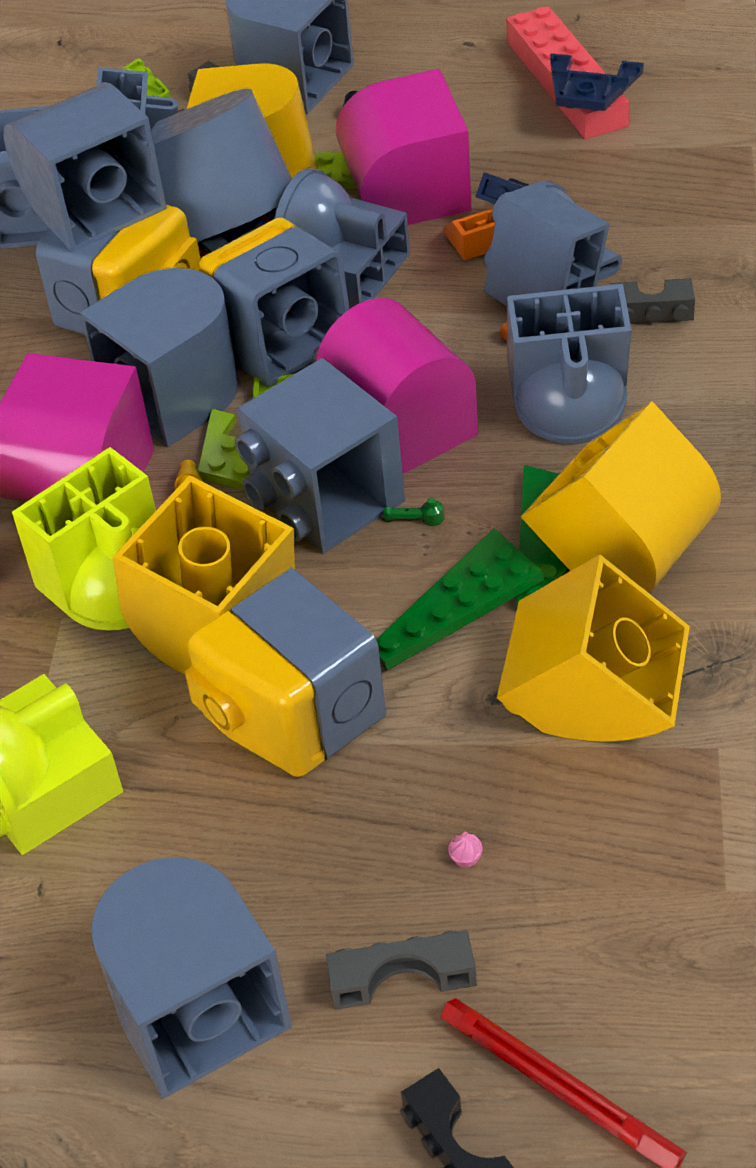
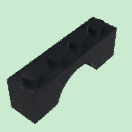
[400,1068,514,1168]

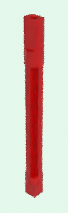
[441,998,687,1168]

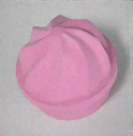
[448,832,483,867]

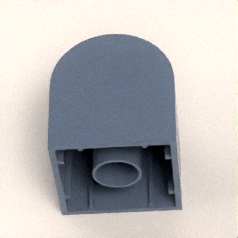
[225,0,354,114]
[4,83,167,252]
[151,89,292,242]
[80,268,239,448]
[92,858,292,1099]

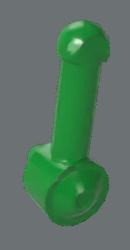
[382,497,445,526]

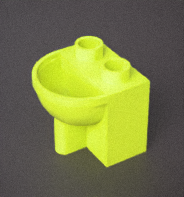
[12,447,156,630]
[0,674,123,855]

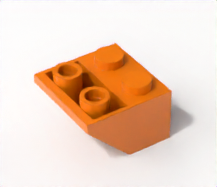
[443,208,495,261]

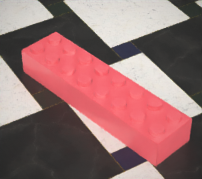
[506,6,630,139]

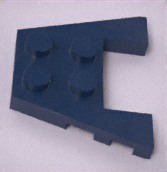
[550,53,644,111]

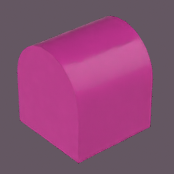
[336,68,472,225]
[316,298,478,474]
[0,353,154,502]

